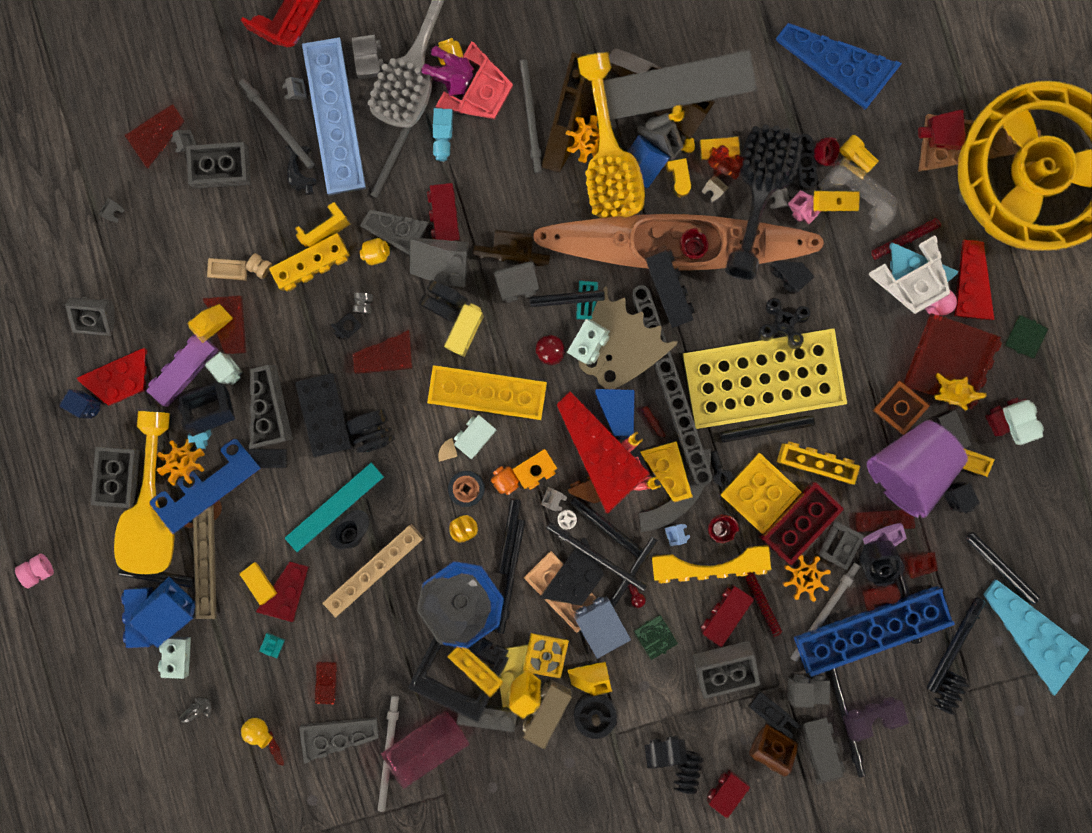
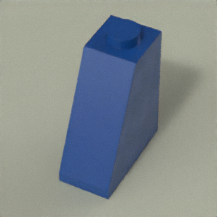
[595,389,634,440]

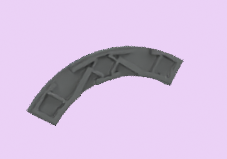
[639,449,711,532]

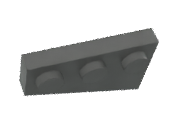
[360,210,430,256]

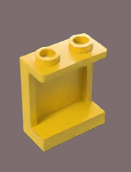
[296,202,350,247]

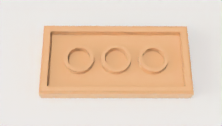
[524,551,596,633]

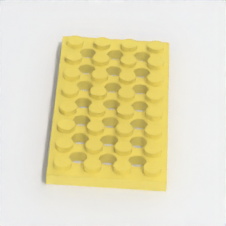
[682,329,847,429]

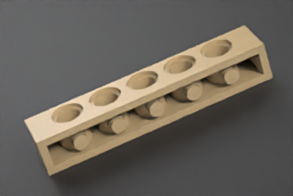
[323,524,424,617]

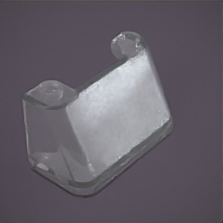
[817,158,898,233]

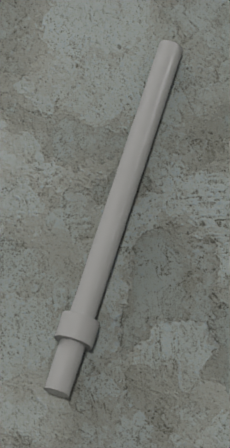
[790,563,861,662]
[378,695,399,812]

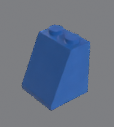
[129,577,195,648]

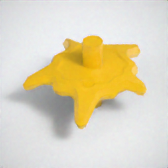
[935,373,986,411]

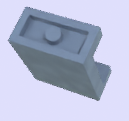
[573,596,631,659]

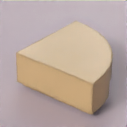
[438,438,458,462]

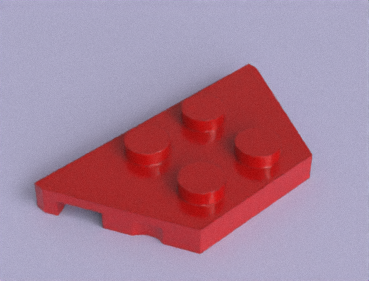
[77,348,147,406]

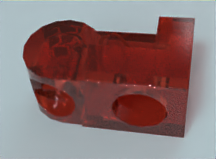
[863,585,900,611]

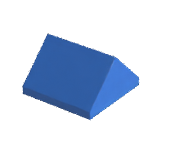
[627,134,670,188]

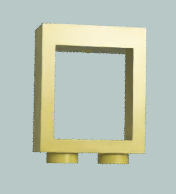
[444,303,484,357]

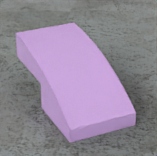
[863,523,907,546]

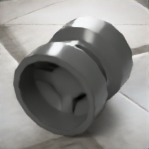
[352,293,373,314]

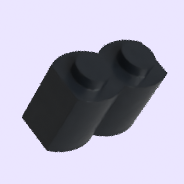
[644,736,688,769]

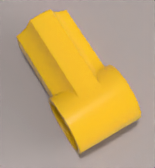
[839,135,879,174]

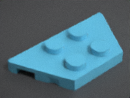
[890,243,958,282]

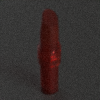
[641,406,666,437]
[268,731,284,766]

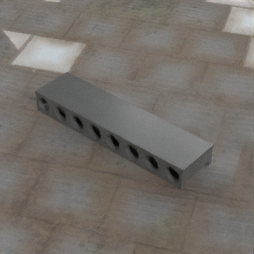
[603,50,757,120]

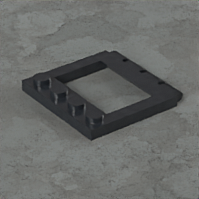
[408,637,509,723]

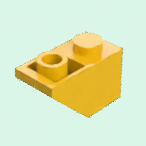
[568,662,612,696]

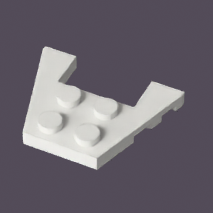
[869,236,950,314]

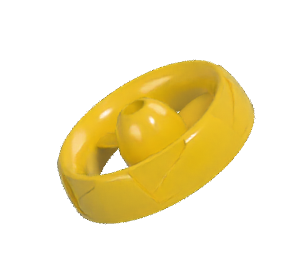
[958,81,1092,251]

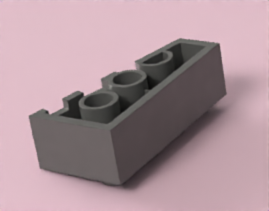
[249,365,293,449]

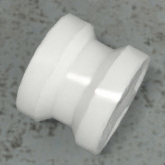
[558,510,577,529]

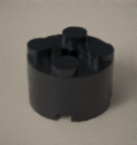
[860,541,905,586]

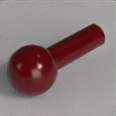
[628,583,646,608]

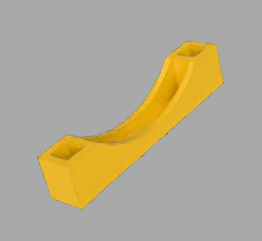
[652,545,771,583]

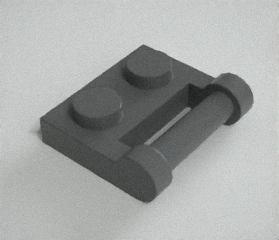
[815,520,864,570]

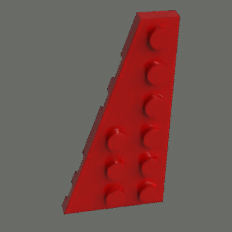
[556,392,650,514]

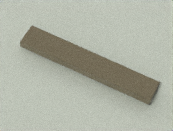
[193,505,216,619]

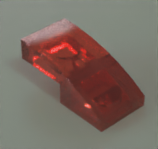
[315,662,337,704]

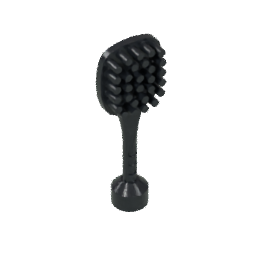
[725,124,802,280]

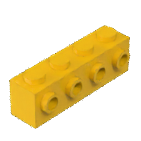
[269,233,350,292]
[777,441,860,485]

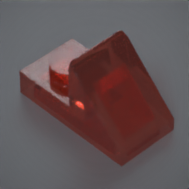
[904,552,938,578]

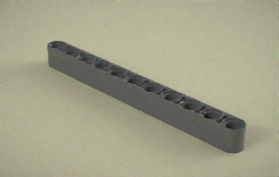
[632,285,712,486]

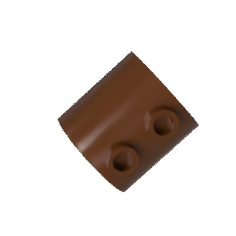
[749,724,799,777]

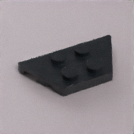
[540,537,604,606]

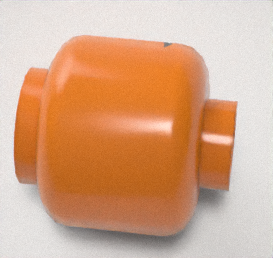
[491,466,519,495]

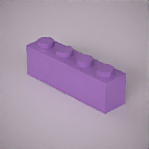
[146,334,219,407]

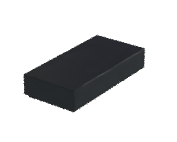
[248,449,287,468]

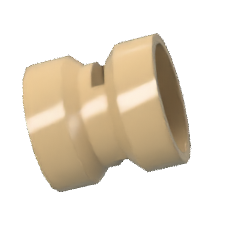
[245,253,272,279]

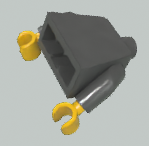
[637,105,695,160]

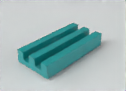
[576,281,598,320]

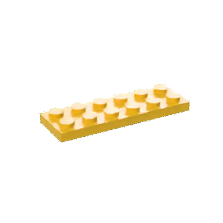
[427,365,547,420]

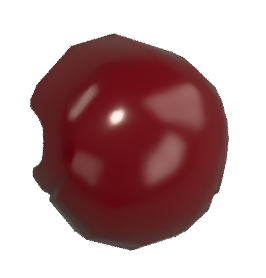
[814,137,840,166]
[679,228,709,260]
[535,334,565,366]
[708,514,739,544]

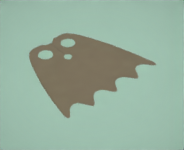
[579,287,678,389]

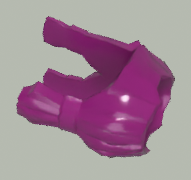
[421,46,474,96]

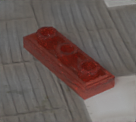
[855,509,915,532]

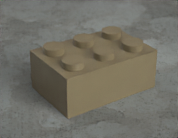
[522,679,572,749]

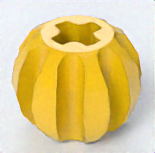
[449,515,478,543]

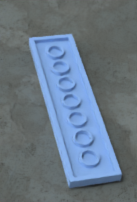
[302,37,366,195]

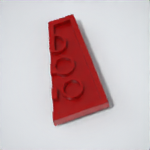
[954,240,995,320]

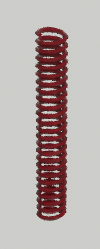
[871,218,942,260]
[745,572,782,637]

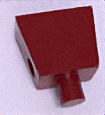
[918,110,966,150]

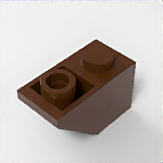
[568,476,601,504]

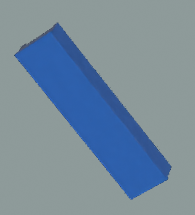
[794,586,955,677]

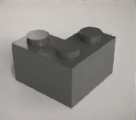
[787,674,830,707]

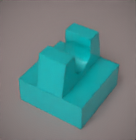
[259,633,285,658]

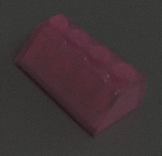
[380,710,469,789]

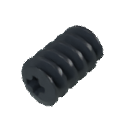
[932,670,970,715]
[673,750,704,794]

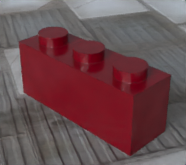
[427,183,460,241]
[700,584,754,647]

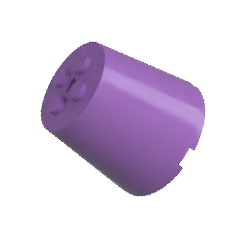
[867,420,968,518]

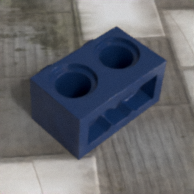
[59,389,102,419]

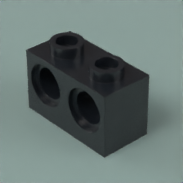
[944,482,980,514]

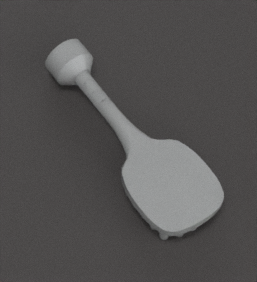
[368,0,444,128]

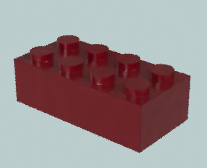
[759,482,844,565]

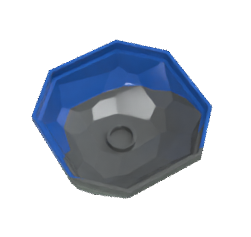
[417,561,504,648]

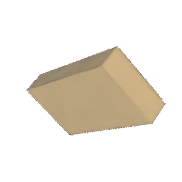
[207,258,247,281]

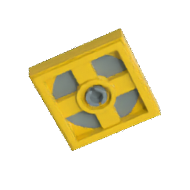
[523,633,569,678]

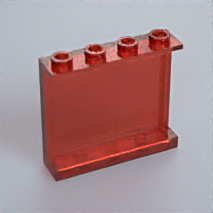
[903,313,1001,410]

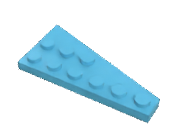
[983,579,1089,696]

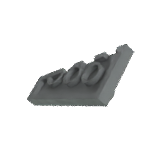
[299,717,379,764]

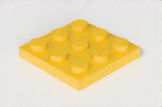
[720,453,802,534]

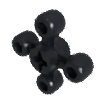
[758,298,811,349]

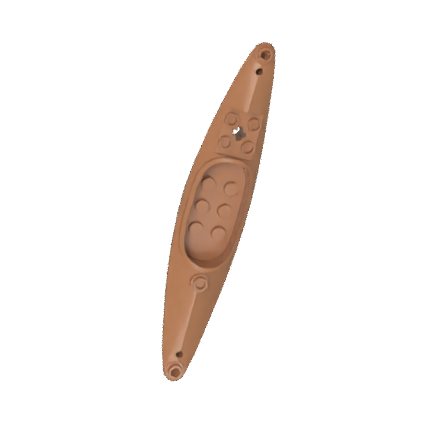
[533,214,824,271]

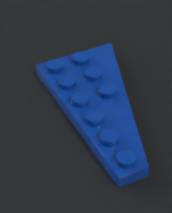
[776,23,902,110]

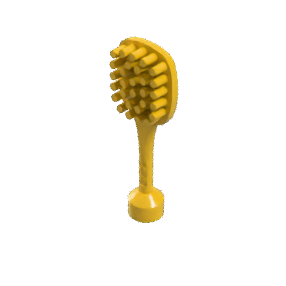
[577,52,645,218]
[114,411,174,574]

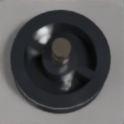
[574,694,617,739]

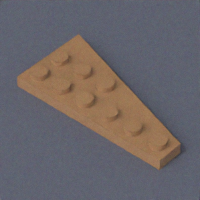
[918,114,1041,172]

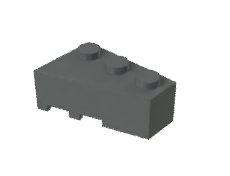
[802,718,845,785]

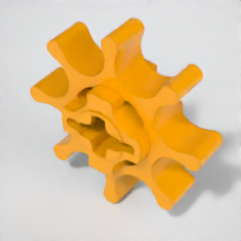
[566,115,599,163]
[157,439,205,486]
[782,555,831,602]

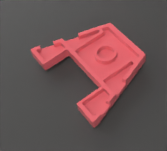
[436,41,513,119]

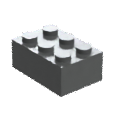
[186,142,251,189]
[91,447,141,508]
[693,641,760,699]

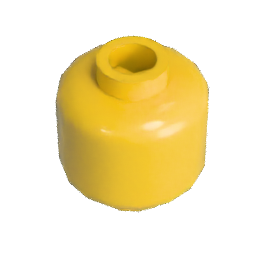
[438,38,464,66]
[360,238,390,265]

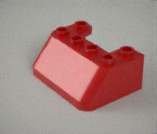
[241,0,321,47]

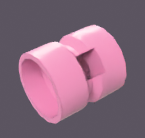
[15,554,54,588]

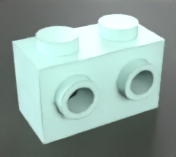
[567,319,610,364]
[158,636,191,679]

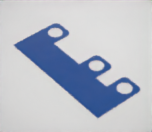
[150,439,261,534]

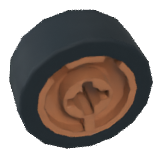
[448,471,485,507]

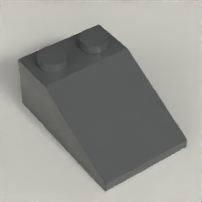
[410,237,469,287]
[494,262,539,303]

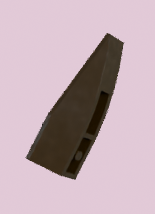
[609,48,715,139]
[542,52,606,173]

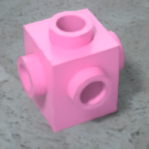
[788,190,821,224]

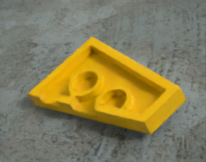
[641,441,692,503]

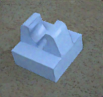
[665,524,690,546]

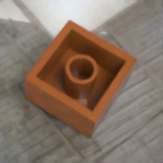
[872,380,930,435]

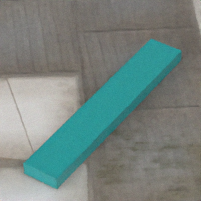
[285,462,384,552]

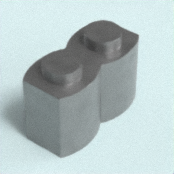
[352,35,383,79]

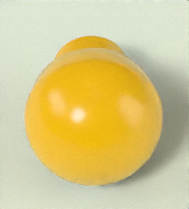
[241,718,273,749]

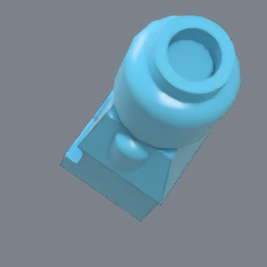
[433,108,453,161]

